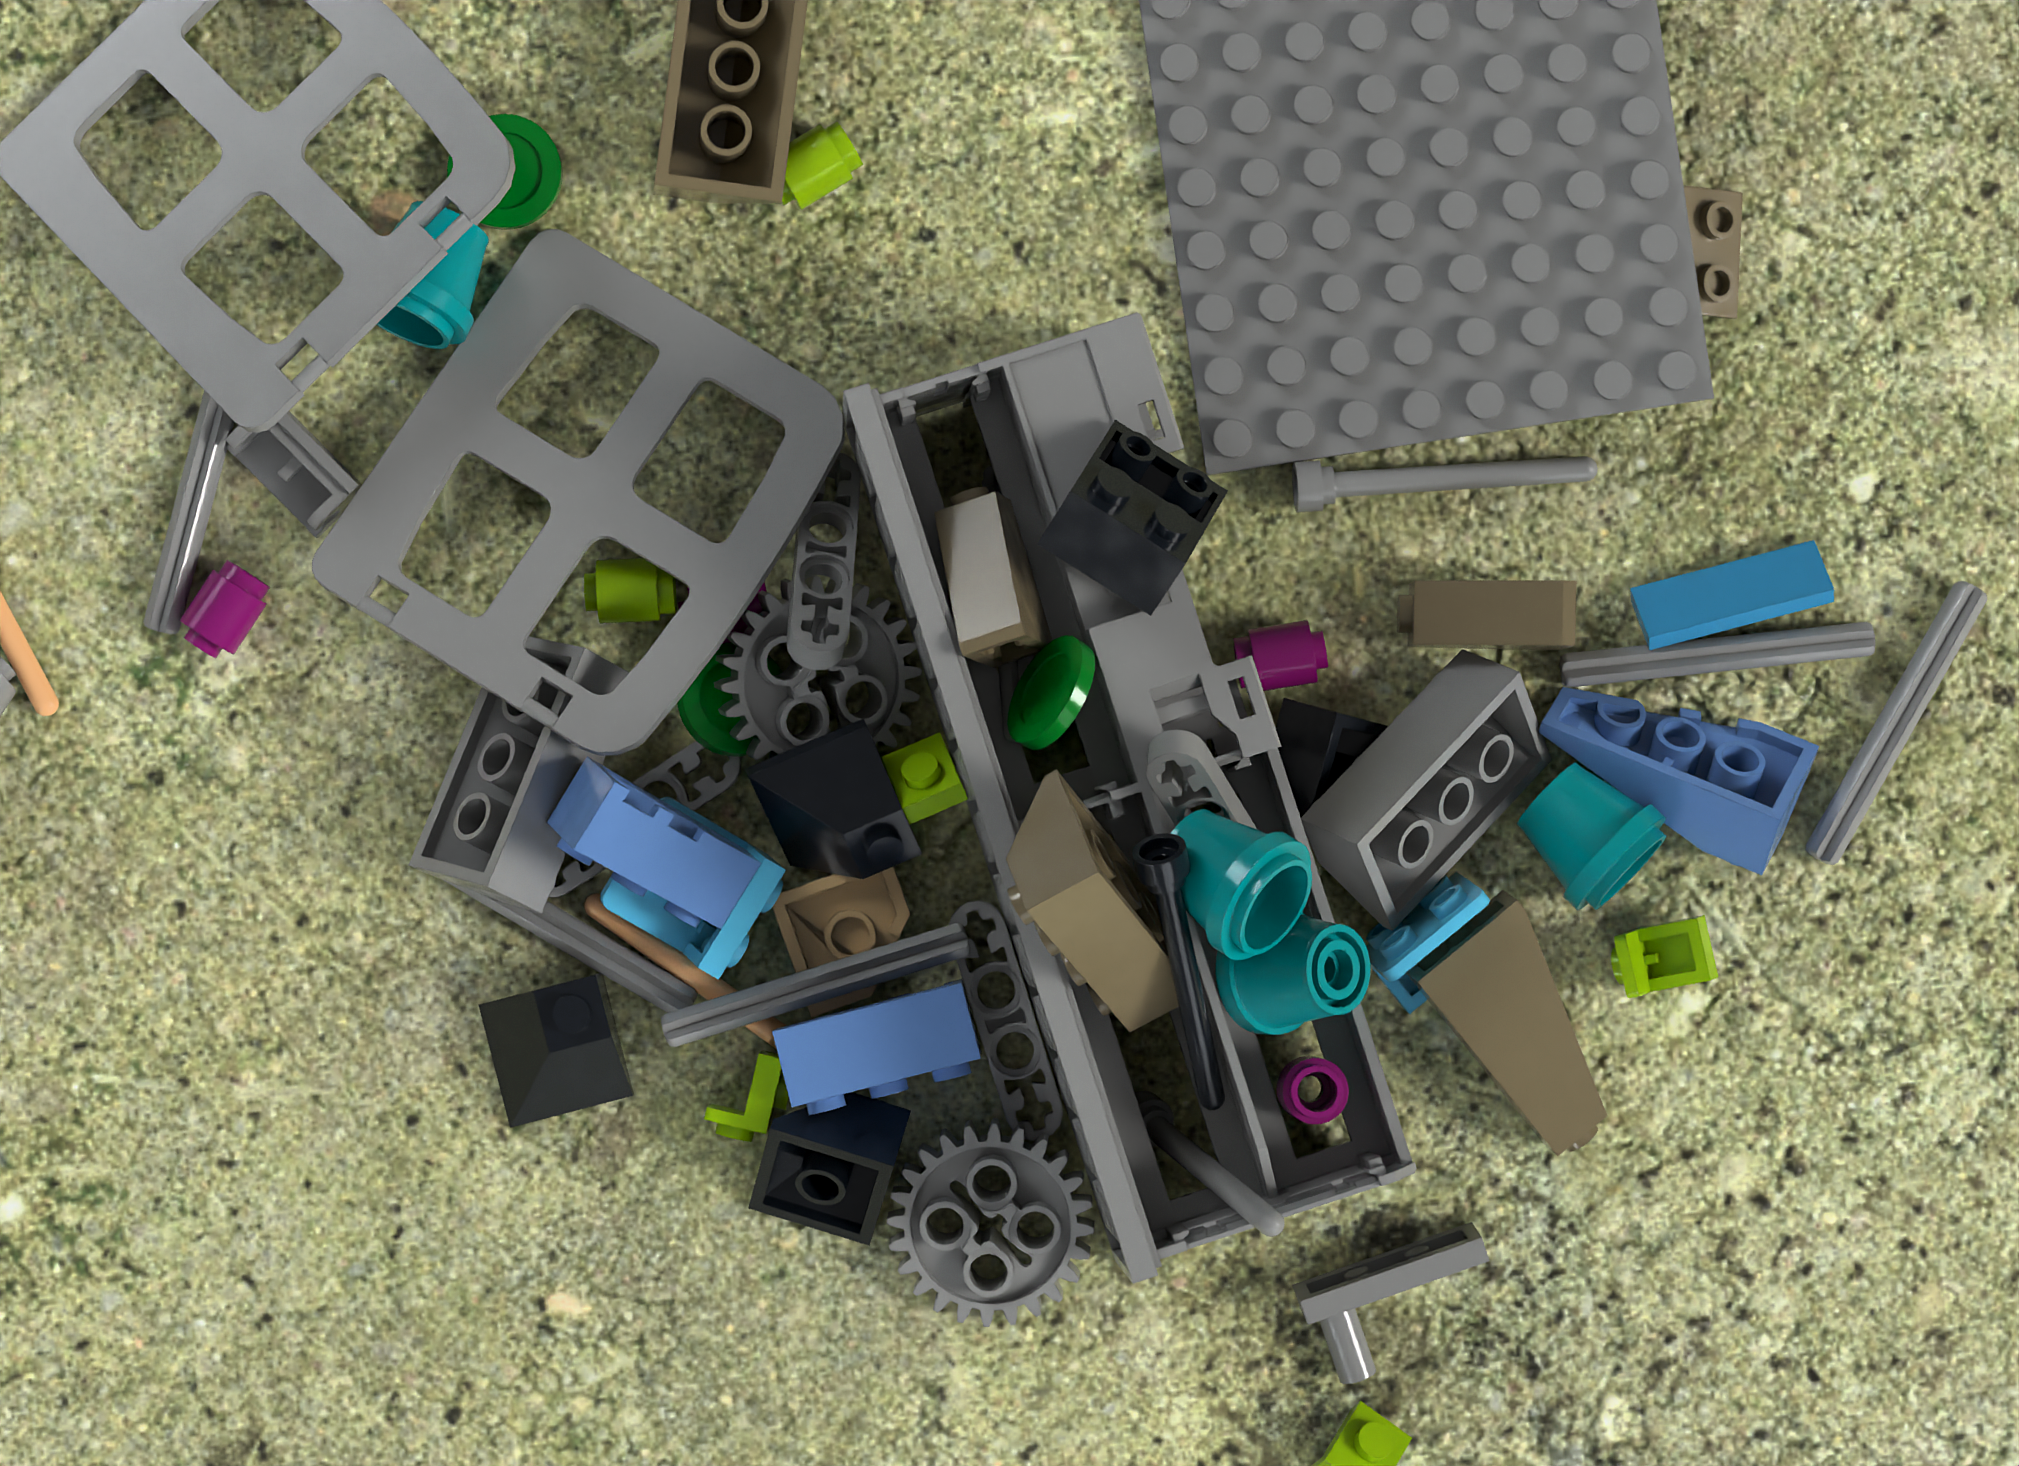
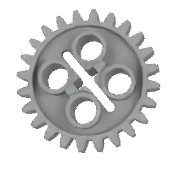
[714,575,922,760]
[887,1118,1095,1327]

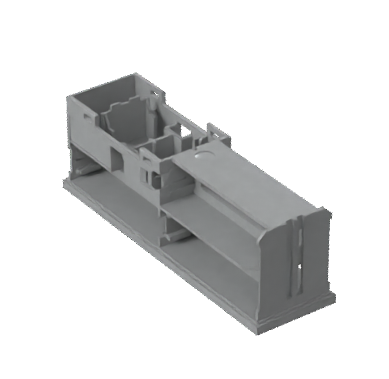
[842,312,1417,1284]

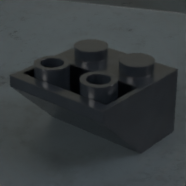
[1037,420,1228,616]

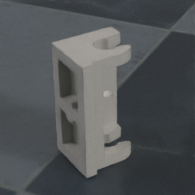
[225,411,362,538]

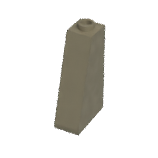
[1406,890,1607,1156]

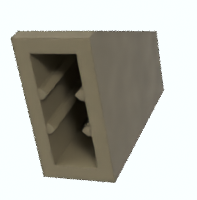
[934,487,1053,668]
[1397,580,1577,651]

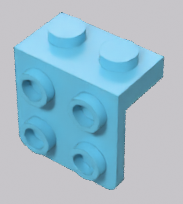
[600,797,786,980]
[1366,871,1490,1014]

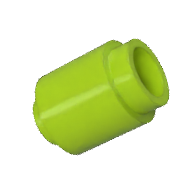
[782,121,863,210]
[584,558,677,624]

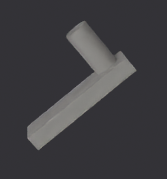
[1292,1222,1490,1384]

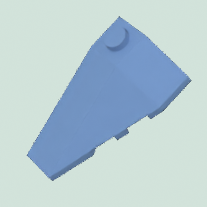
[1539,687,1819,875]

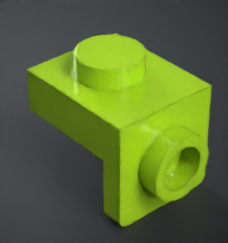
[881,732,968,825]
[1611,915,1718,998]
[704,1050,789,1142]
[1312,1401,1412,1466]

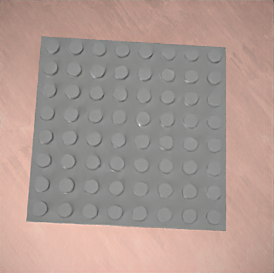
[1139,0,1714,476]

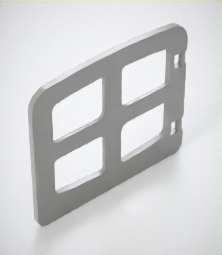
[0,0,516,433]
[312,229,845,756]

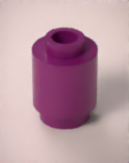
[180,560,270,658]
[1233,620,1328,691]
[1276,1056,1349,1124]

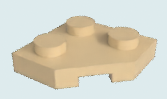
[772,867,911,1017]

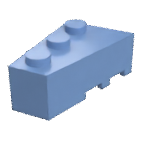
[547,756,761,929]
[772,979,981,1115]

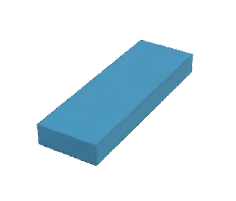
[1630,540,1834,650]

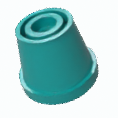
[376,201,489,349]
[1517,762,1666,910]
[1170,809,1312,960]
[1216,912,1371,1035]

